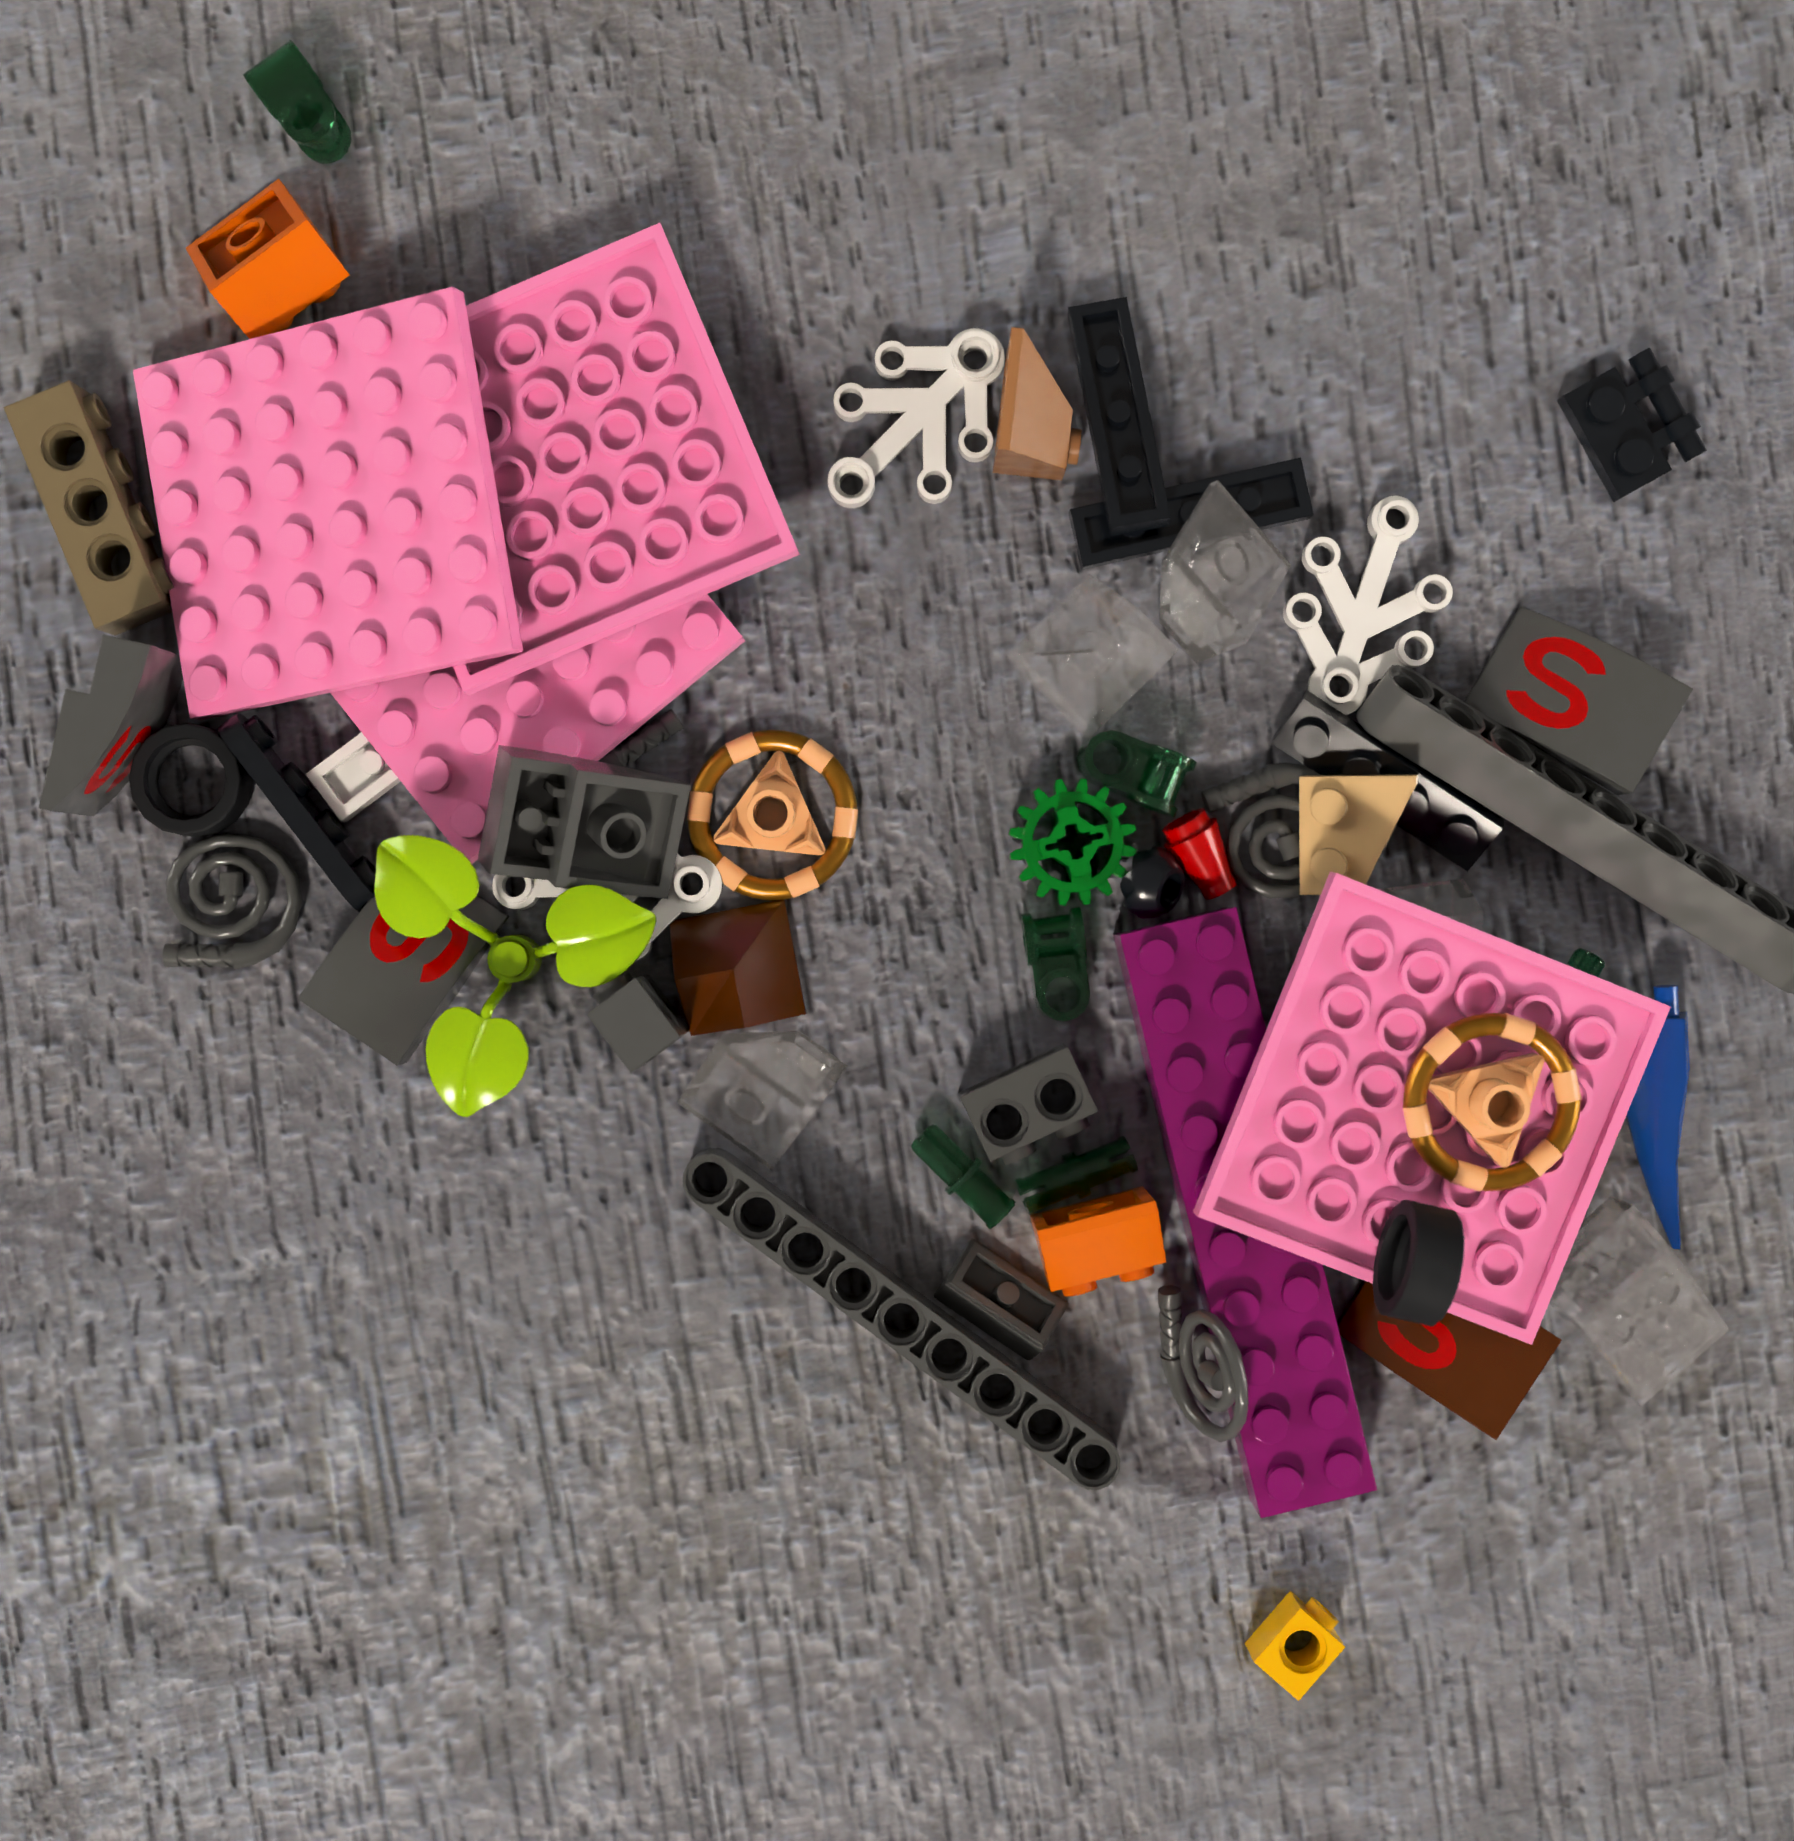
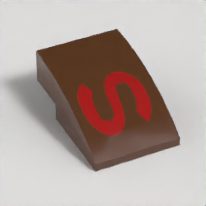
[1337,1281,1562,1440]

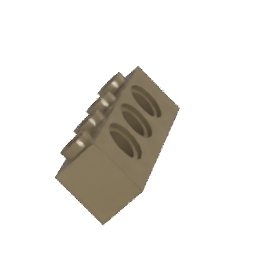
[3,380,174,636]

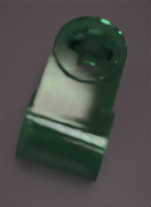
[243,39,351,164]
[1077,730,1197,818]
[1021,906,1090,1021]

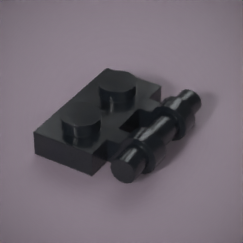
[1557,348,1707,502]

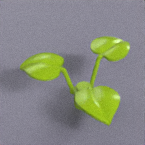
[375,835,656,1117]

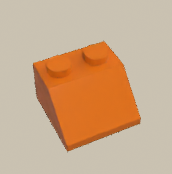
[185,178,350,339]
[1030,1186,1166,1297]

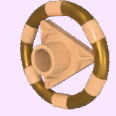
[687,730,858,900]
[1402,1013,1581,1191]

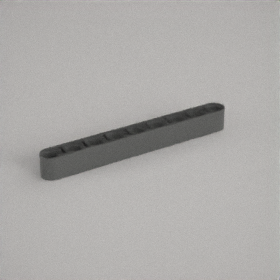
[1356,665,1794,994]
[683,1148,1120,1490]

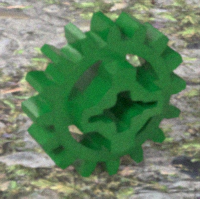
[1008,778,1137,906]

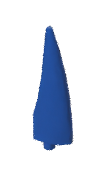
[1626,985,1690,1249]

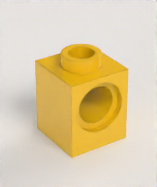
[1245,1591,1345,1701]

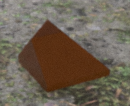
[670,899,807,1036]

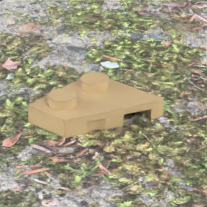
[1299,774,1418,895]

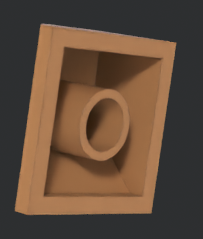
[993,327,1082,481]

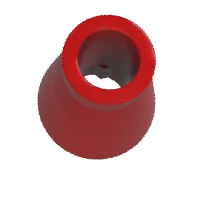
[1162,808,1237,900]

